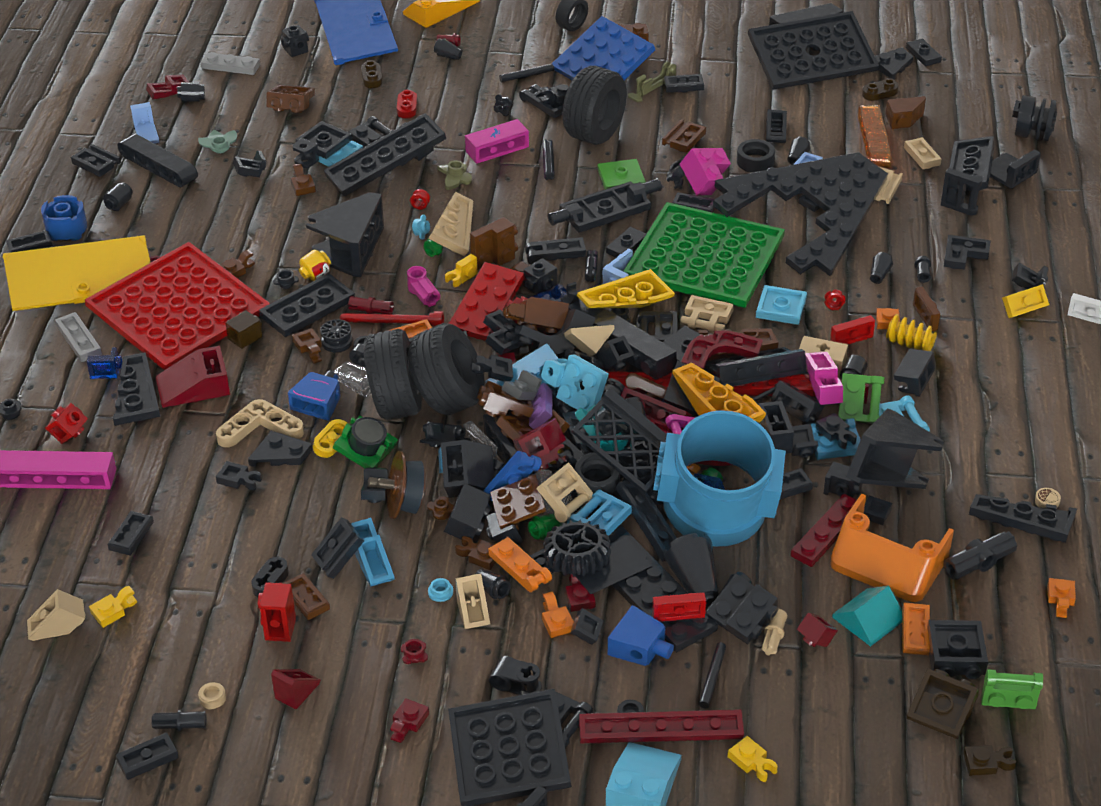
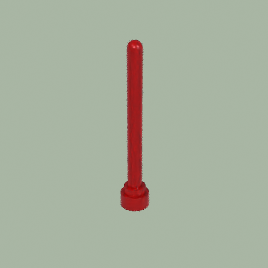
[340,311,444,327]

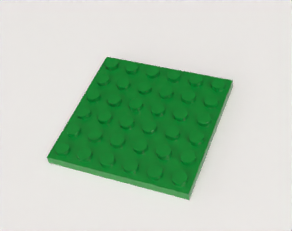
[623,202,785,308]

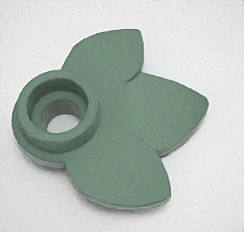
[198,130,237,153]

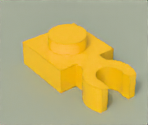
[728,736,778,782]

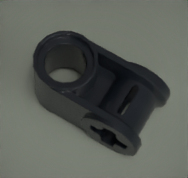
[489,656,542,695]

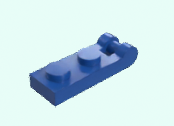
[483,451,542,501]

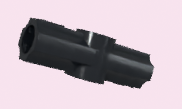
[944,531,1017,579]

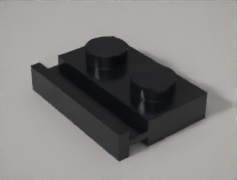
[71,144,121,177]
[311,517,364,579]

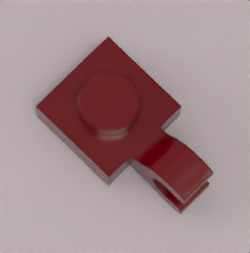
[536,444,566,473]
[565,574,596,612]
[390,698,429,743]

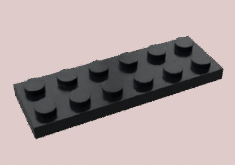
[324,113,446,197]

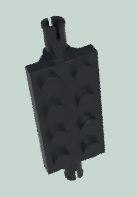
[547,178,662,233]

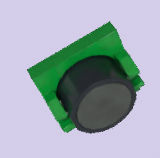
[333,415,399,469]

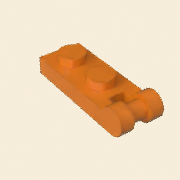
[488,537,552,592]

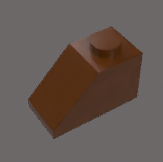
[885,96,926,129]

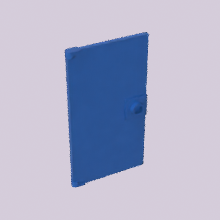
[314,0,398,65]

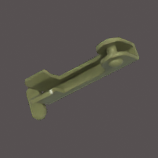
[628,61,676,102]

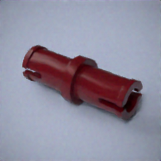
[348,296,394,314]

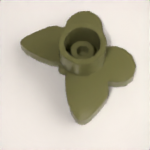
[437,160,472,190]

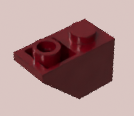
[513,418,566,457]

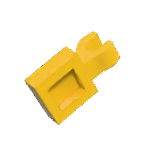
[445,254,478,288]
[89,586,137,628]

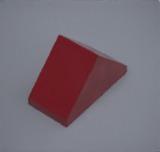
[271,669,321,709]

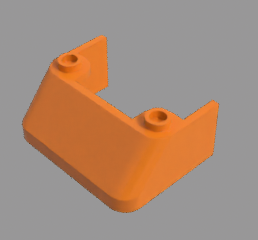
[830,494,954,602]

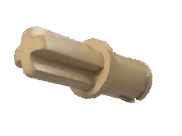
[762,609,787,655]

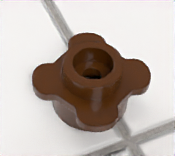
[427,496,454,520]

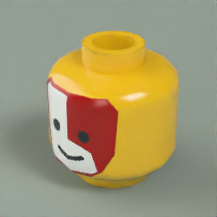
[299,250,331,281]

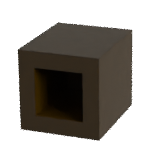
[225,310,262,349]

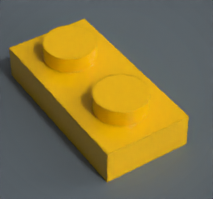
[1002,284,1049,318]

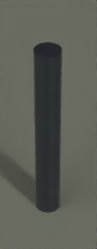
[499,64,555,82]
[699,642,727,709]

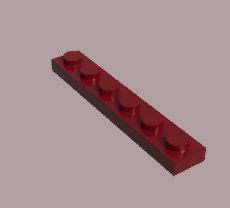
[579,710,744,743]

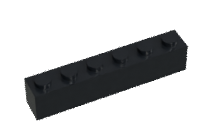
[568,300,677,380]

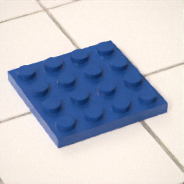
[552,16,656,80]

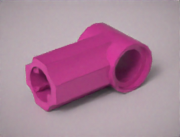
[407,266,440,307]

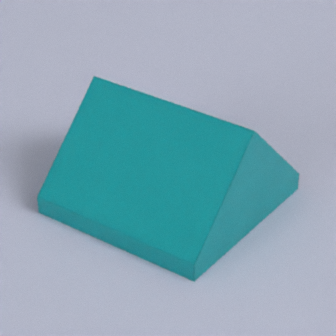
[832,585,902,647]

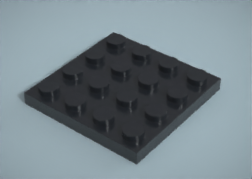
[448,689,572,806]

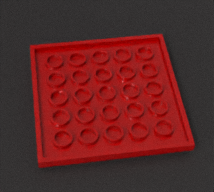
[85,242,270,370]

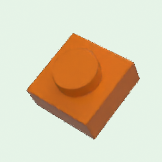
[876,308,900,329]

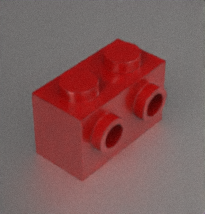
[258,582,296,642]

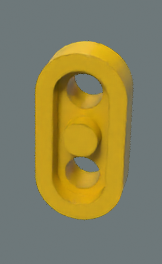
[313,419,347,458]

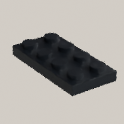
[949,136,995,191]
[259,273,355,337]

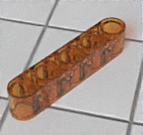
[858,105,891,168]

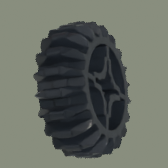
[543,519,611,577]

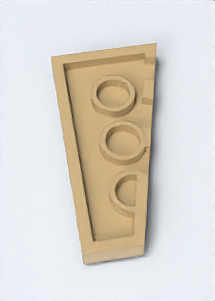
[428,192,473,256]

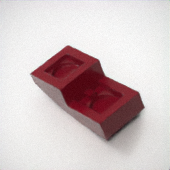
[146,75,189,99]

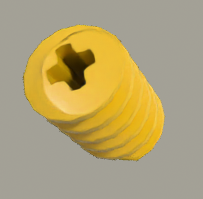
[886,314,937,351]

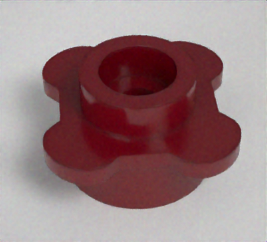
[401,639,428,664]

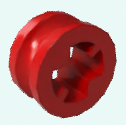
[410,189,430,210]

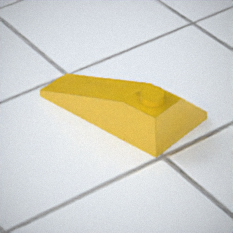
[577,269,675,308]

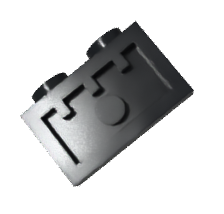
[990,149,1041,189]

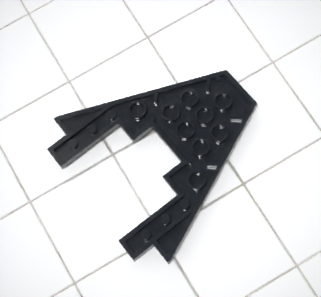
[713,152,888,276]

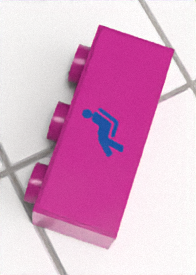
[465,119,529,164]

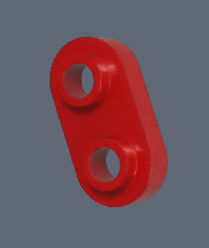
[397,90,417,119]

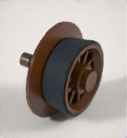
[368,451,425,519]

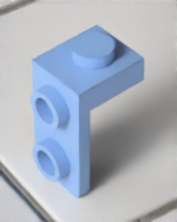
[130,102,159,144]
[602,249,633,284]

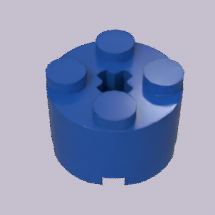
[41,195,87,241]

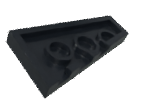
[969,494,1078,543]

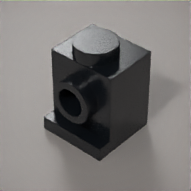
[823,462,863,498]

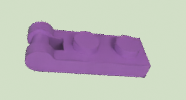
[529,383,552,429]

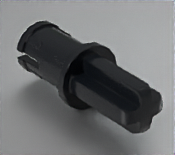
[151,709,207,731]

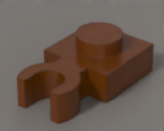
[455,536,496,570]

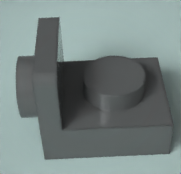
[501,370,542,401]

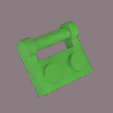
[838,373,885,424]
[981,669,1043,709]

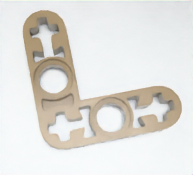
[216,399,304,447]

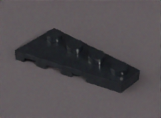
[113,352,161,426]

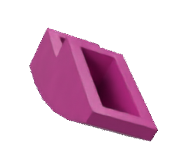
[805,352,843,405]

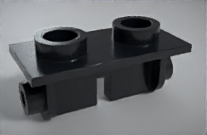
[419,422,471,447]

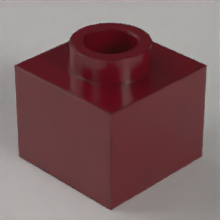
[797,612,838,647]

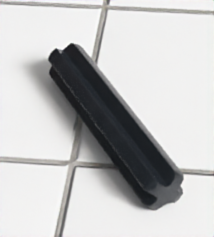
[542,139,555,180]

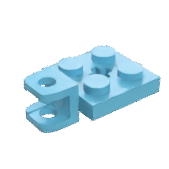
[541,354,609,410]

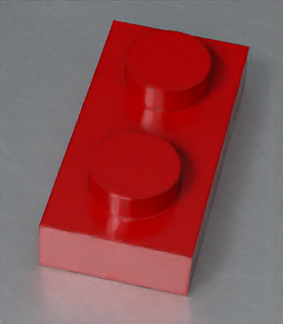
[830,315,875,344]
[652,592,706,622]

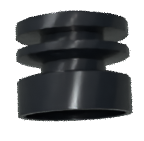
[1015,95,1057,141]

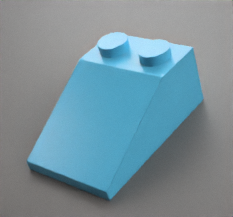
[606,742,682,806]

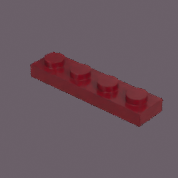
[791,494,857,567]

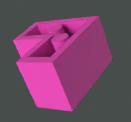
[680,148,731,196]

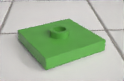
[598,159,646,189]

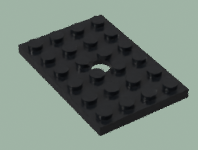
[748,11,879,90]

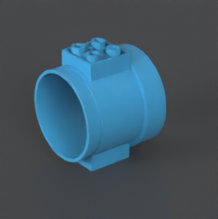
[653,411,786,547]

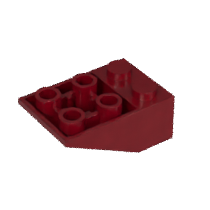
[156,346,230,408]

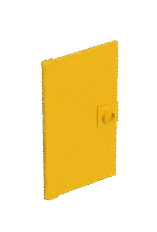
[2,235,151,311]

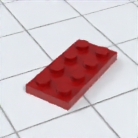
[448,262,525,341]

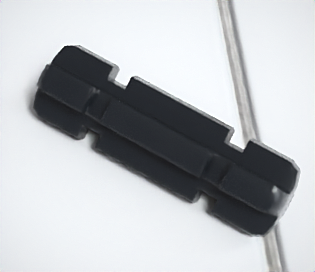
[585,250,598,282]

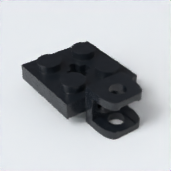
[293,121,352,168]

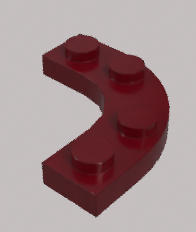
[681,331,763,370]

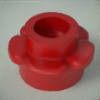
[824,289,846,310]

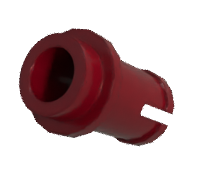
[436,33,461,46]

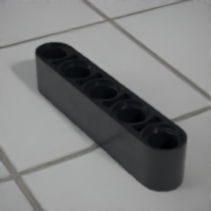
[117,134,198,188]

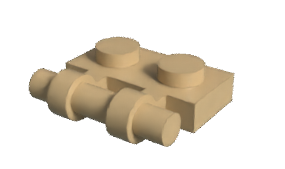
[680,295,733,333]

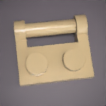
[536,462,593,523]

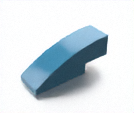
[351,518,395,587]

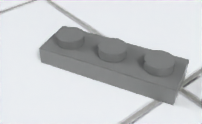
[200,52,260,75]
[55,312,102,362]

